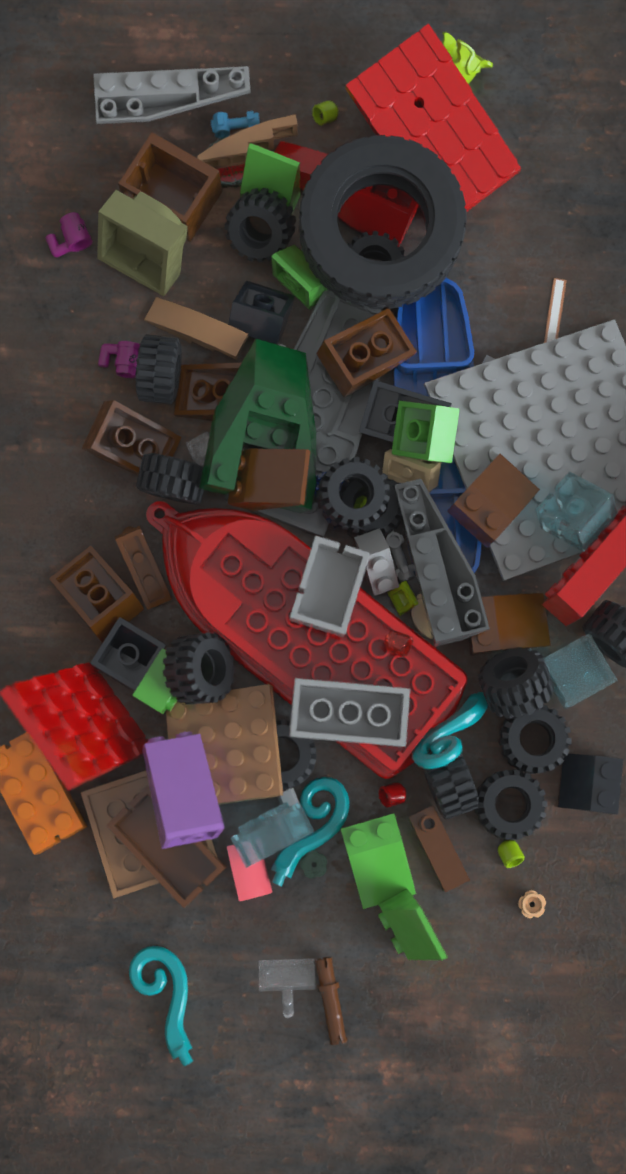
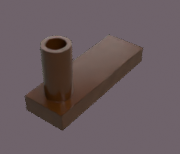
[114,526,172,610]
[408,805,470,893]

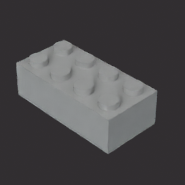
[289,679,410,747]

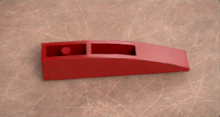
[275,141,419,247]

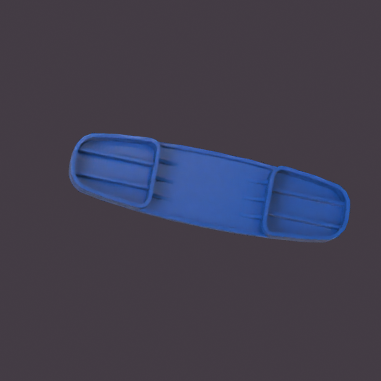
[394,278,482,575]

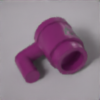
[46,212,93,257]
[98,341,140,378]

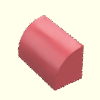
[227,838,272,902]

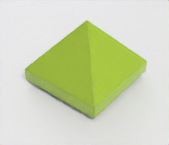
[387,581,419,616]

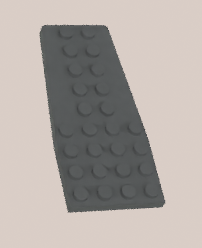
[224,290,397,538]

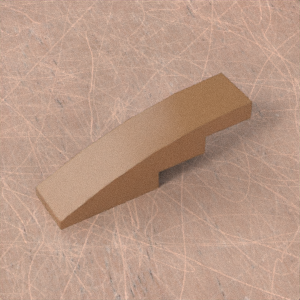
[197,114,297,169]
[144,297,248,360]

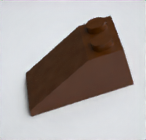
[316,309,417,398]
[174,363,241,421]
[82,400,182,475]
[228,449,310,511]
[447,454,540,548]
[49,546,144,643]
[468,593,551,656]

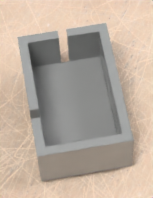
[289,536,370,637]

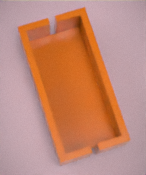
[0,732,88,855]

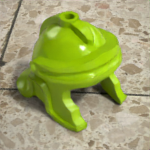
[442,32,493,84]

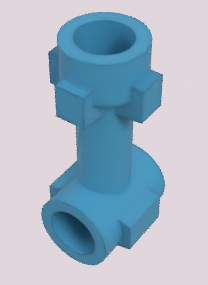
[211,111,260,139]

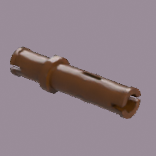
[314,956,347,1045]

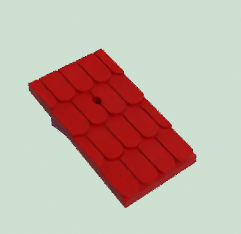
[346,23,521,211]
[0,662,148,790]

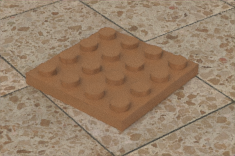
[166,684,283,805]
[81,771,218,899]

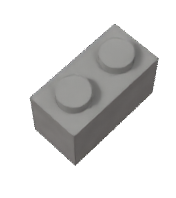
[354,528,399,596]

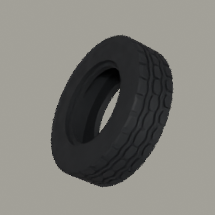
[299,135,467,309]

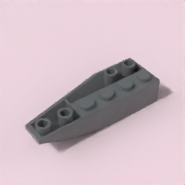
[394,479,490,647]

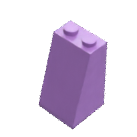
[142,732,224,849]

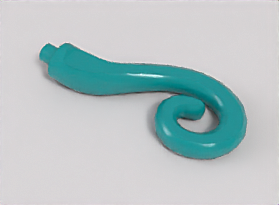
[412,692,488,769]
[271,777,349,886]
[129,946,193,1067]

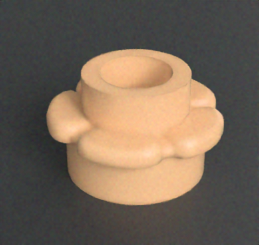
[518,890,546,918]

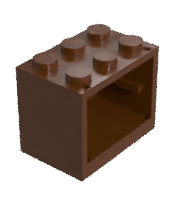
[118,132,222,242]

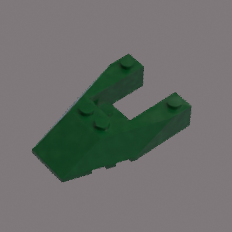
[199,339,317,513]

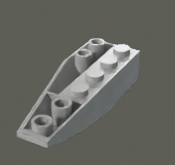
[94,66,250,124]

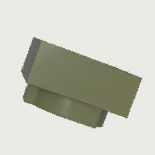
[97,190,188,296]

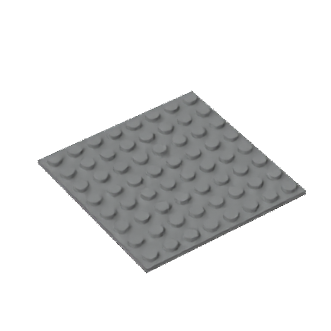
[424,320,626,581]

